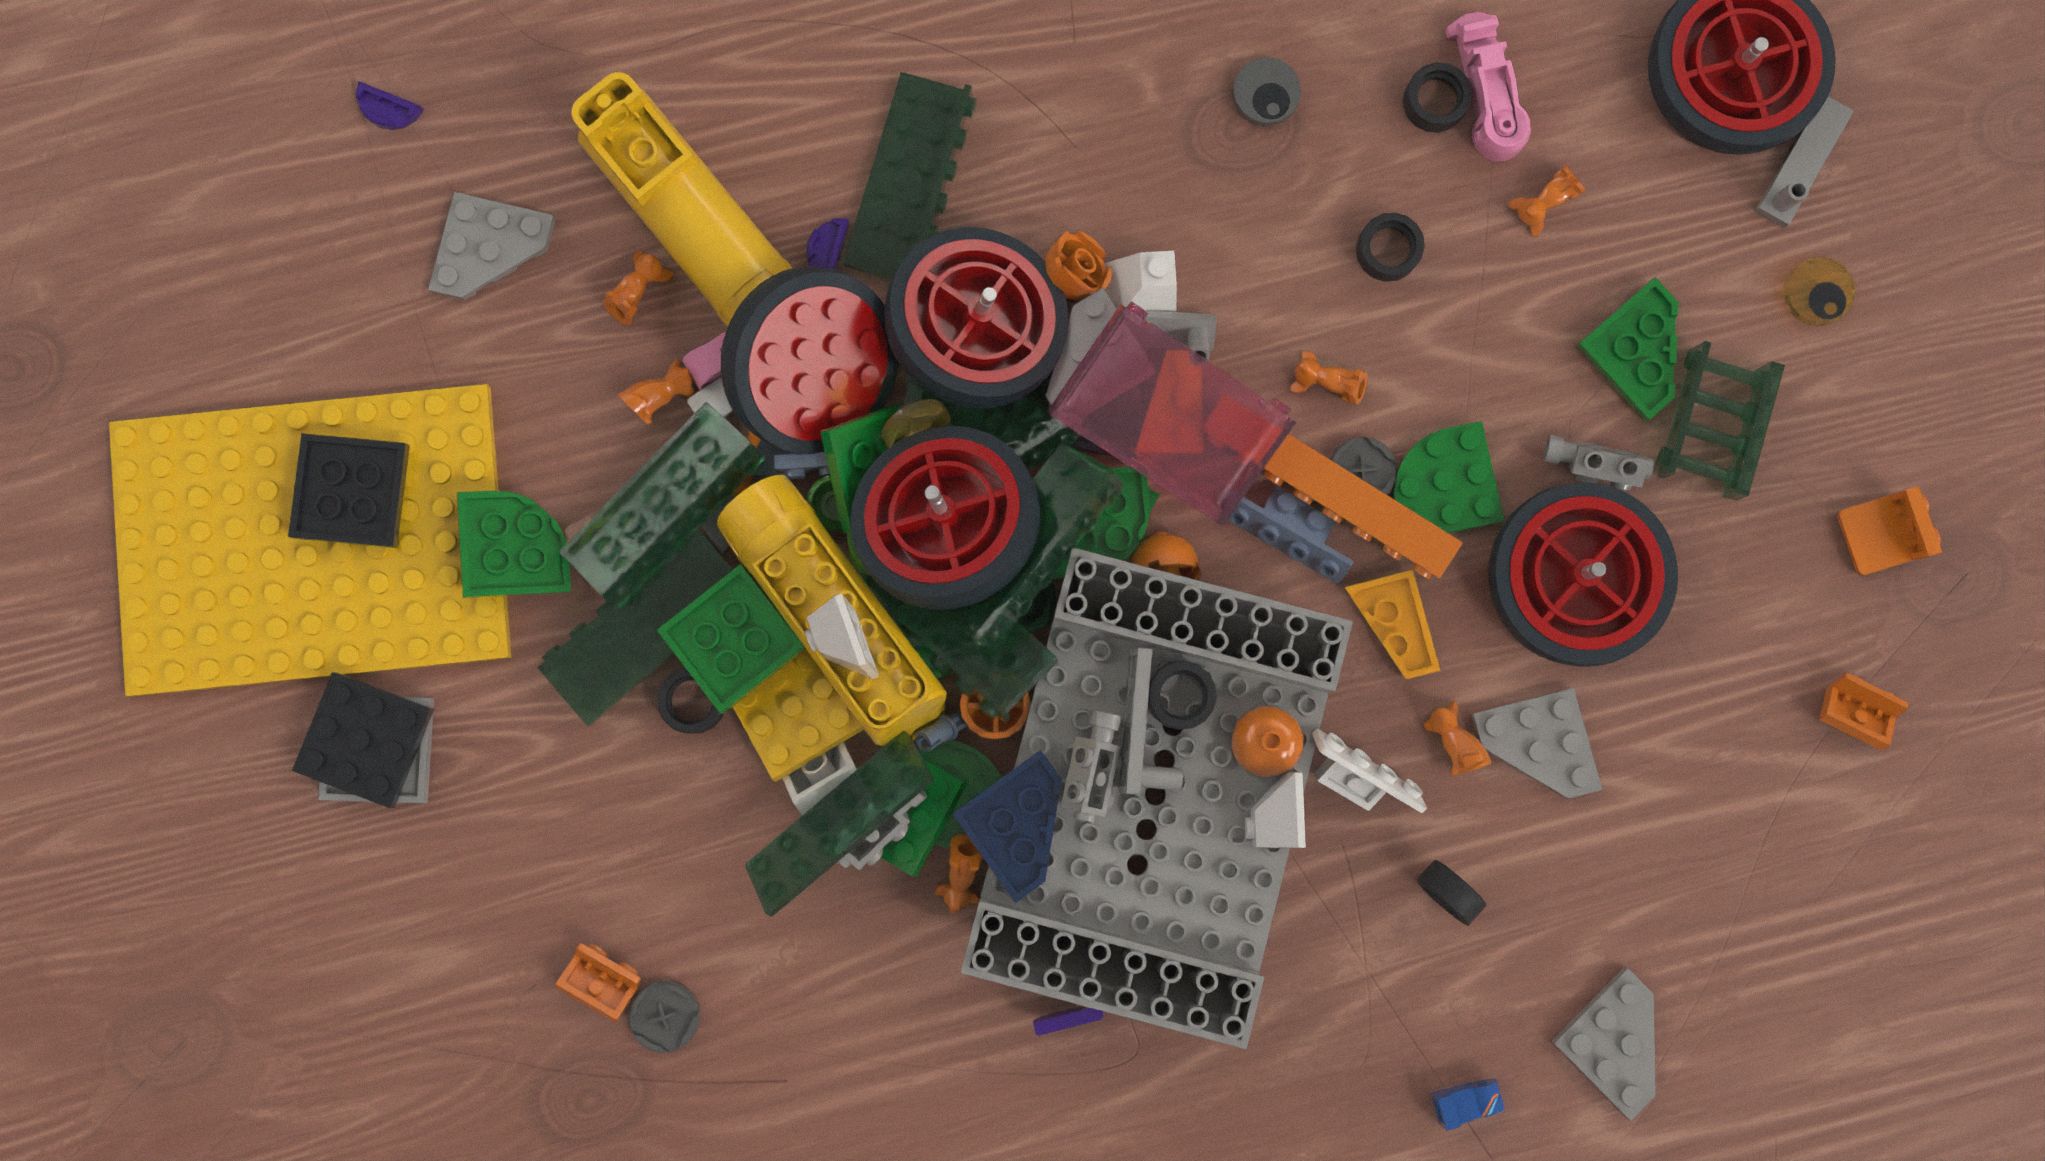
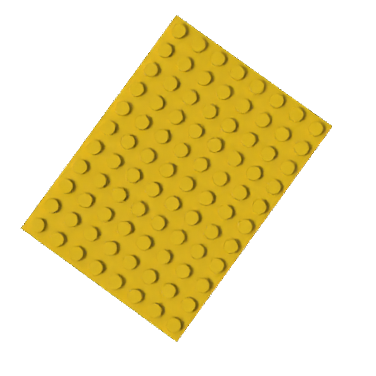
[109,384,512,697]

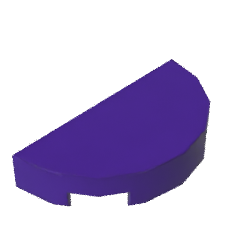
[356,81,424,130]
[806,218,850,270]
[1033,1006,1104,1036]

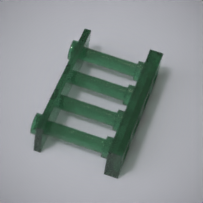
[1656,341,1785,501]

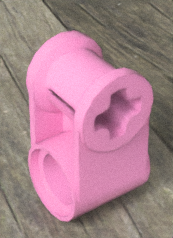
[682,332,726,390]

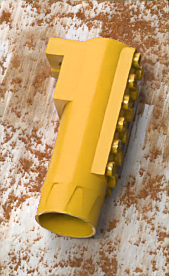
[571,72,793,327]
[717,475,947,747]

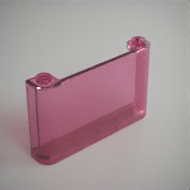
[1048,301,1296,526]

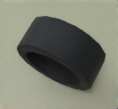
[1403,62,1472,133]
[1356,212,1425,282]
[1148,661,1217,730]
[657,668,724,734]
[1417,860,1486,926]

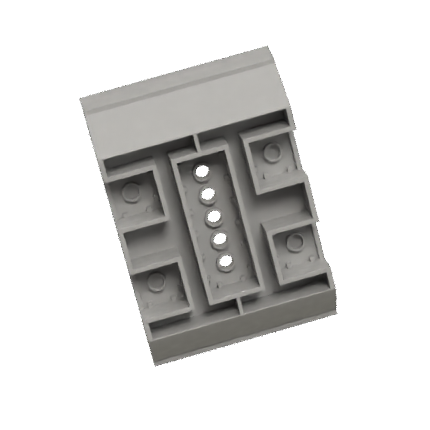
[961,548,1353,1050]

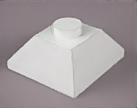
[1105,251,1177,312]
[805,594,879,679]
[783,742,858,828]
[1245,772,1306,848]

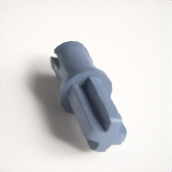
[915,709,968,752]

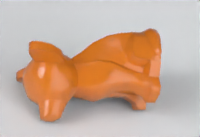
[1508,164,1586,237]
[603,251,673,326]
[1290,350,1368,405]
[617,359,696,425]
[1423,701,1492,776]
[935,834,983,914]

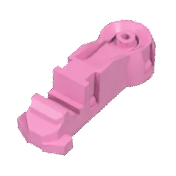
[1445,11,1531,162]

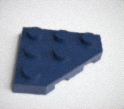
[952,750,1062,903]

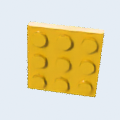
[733,649,864,782]

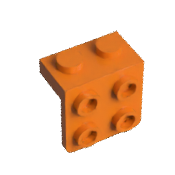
[1837,486,1942,575]

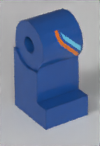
[1431,1079,1505,1131]

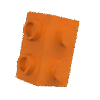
[1819,673,1909,751]
[555,943,641,1023]

